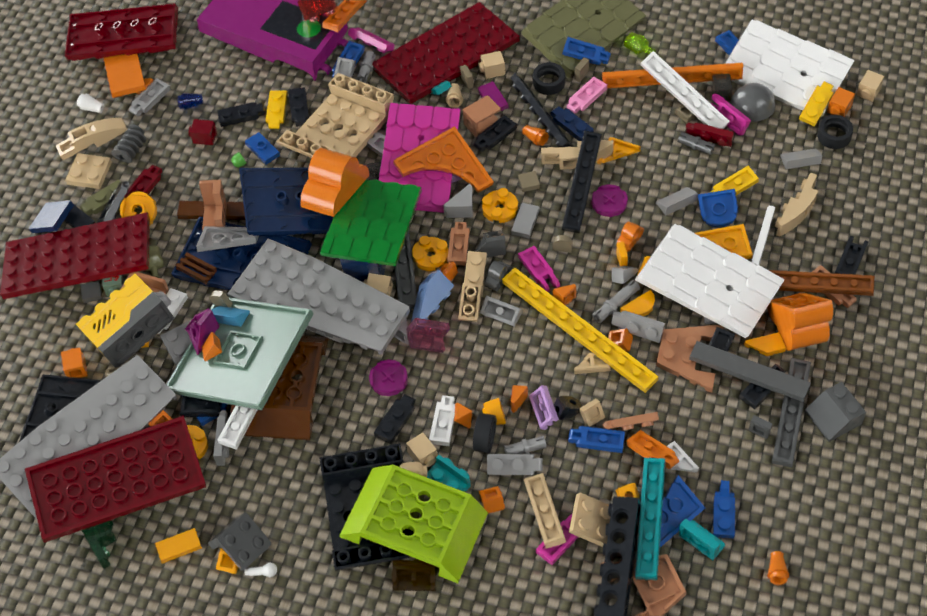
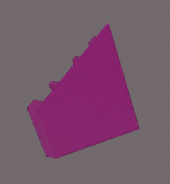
[185,308,220,356]

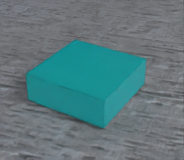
[431,81,452,95]

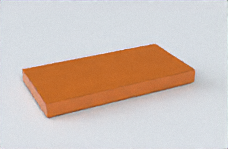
[104,54,146,98]

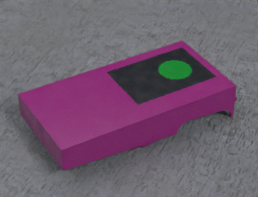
[197,0,348,81]

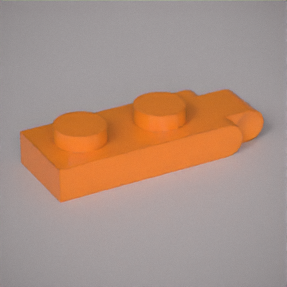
[626,430,679,469]

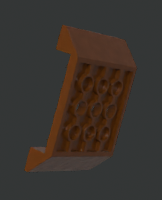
[231,336,328,440]

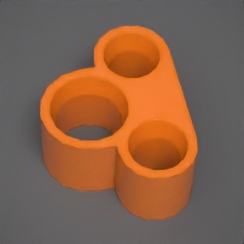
[616,221,644,252]

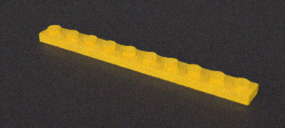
[502,268,659,393]

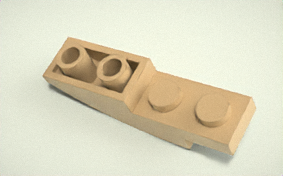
[56,118,127,161]
[541,140,614,170]
[775,173,818,236]
[458,251,487,322]

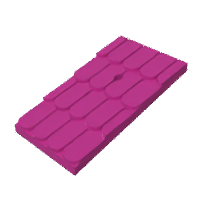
[379,103,460,213]

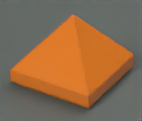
[454,402,472,428]

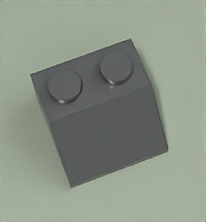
[805,382,866,442]

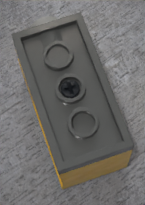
[76,274,175,368]

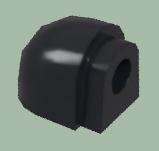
[554,396,582,420]

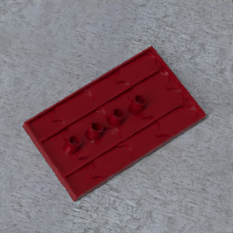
[64,3,178,61]

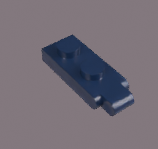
[550,106,594,141]

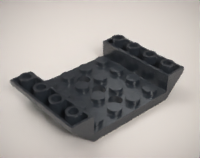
[319,443,414,571]

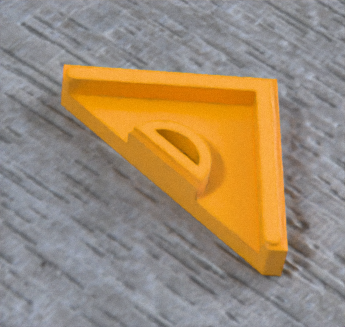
[597,137,641,164]

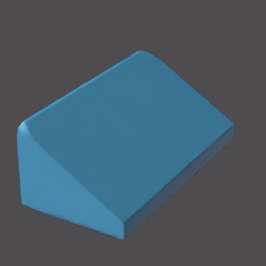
[211,306,250,327]

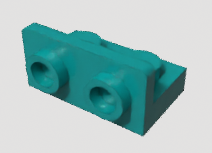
[427,454,471,492]
[679,518,725,561]

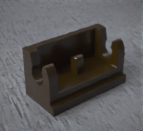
[392,560,437,591]

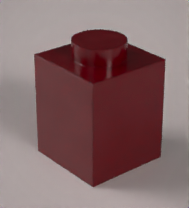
[188,119,217,146]

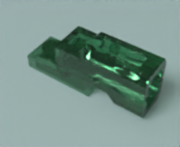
[81,520,117,569]

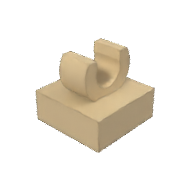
[579,399,605,427]

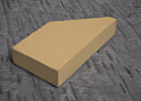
[574,353,611,374]

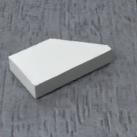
[667,441,699,473]

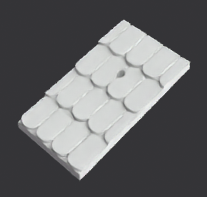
[725,20,854,118]
[635,224,784,338]

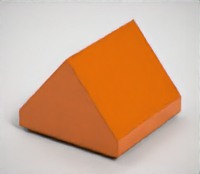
[439,261,458,282]

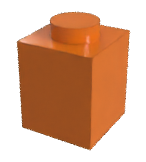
[827,87,855,117]
[61,347,88,378]

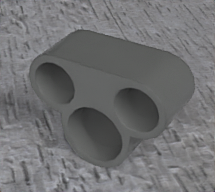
[484,261,512,292]

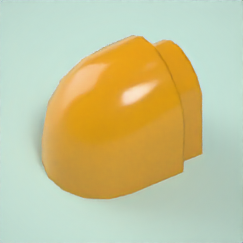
[482,398,506,425]
[615,483,640,498]

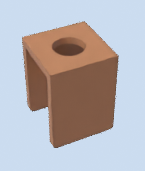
[463,96,500,137]

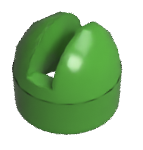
[231,152,247,167]

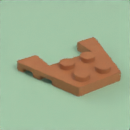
[656,325,724,393]
[600,554,687,616]

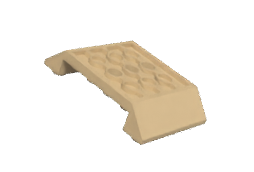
[276,73,394,158]

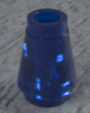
[177,93,203,110]

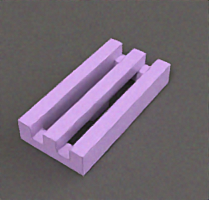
[529,385,559,430]

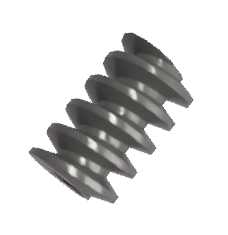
[111,125,147,163]

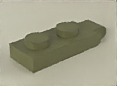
[80,179,128,216]

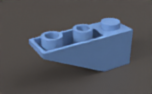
[410,270,454,328]

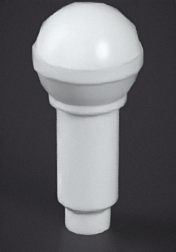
[245,562,277,578]

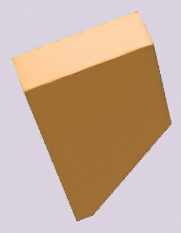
[744,332,786,356]

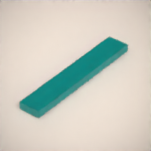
[635,458,666,580]

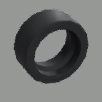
[533,62,565,95]
[817,115,854,149]
[473,413,497,453]

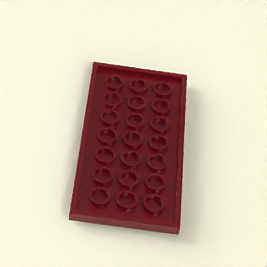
[372,2,520,104]
[0,212,150,300]
[25,416,207,543]

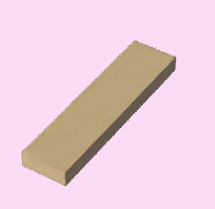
[524,473,566,549]

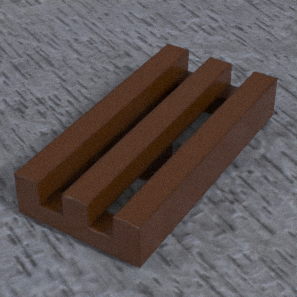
[175,252,217,284]

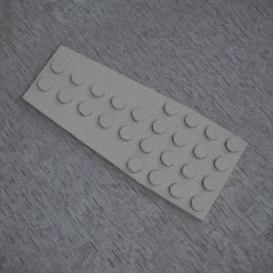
[228,239,410,355]
[0,355,177,519]

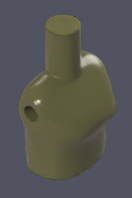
[145,246,164,278]

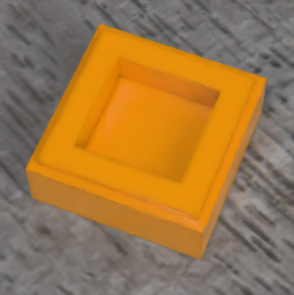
[616,242,628,266]

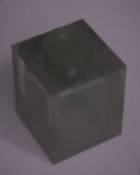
[711,74,733,102]

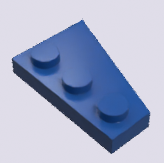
[660,475,705,547]

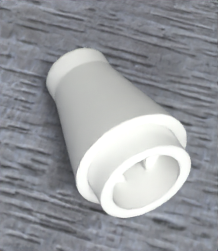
[77,93,104,113]

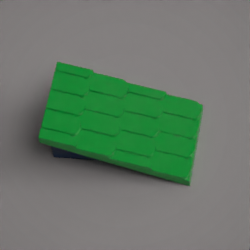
[320,179,422,282]

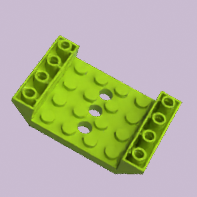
[339,465,488,583]

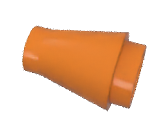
[522,125,549,146]
[767,551,790,585]

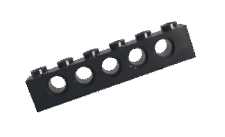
[594,496,641,616]

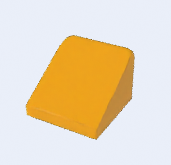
[216,548,238,574]

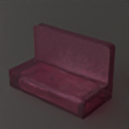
[406,318,450,353]

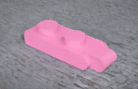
[566,77,607,114]

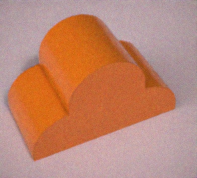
[301,148,369,217]
[767,292,833,351]

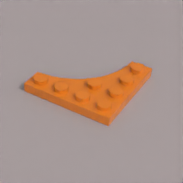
[393,126,494,193]

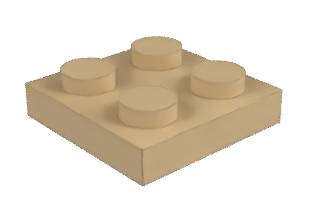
[65,153,112,189]
[569,492,611,547]

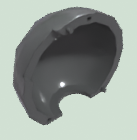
[730,83,776,121]

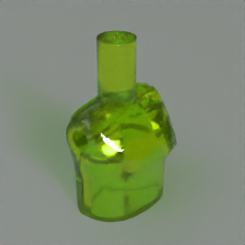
[623,32,656,55]

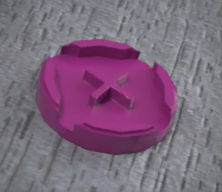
[591,184,628,217]
[369,359,408,396]

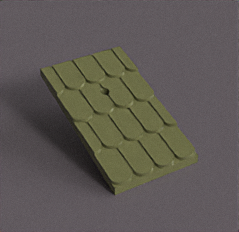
[521,0,646,78]

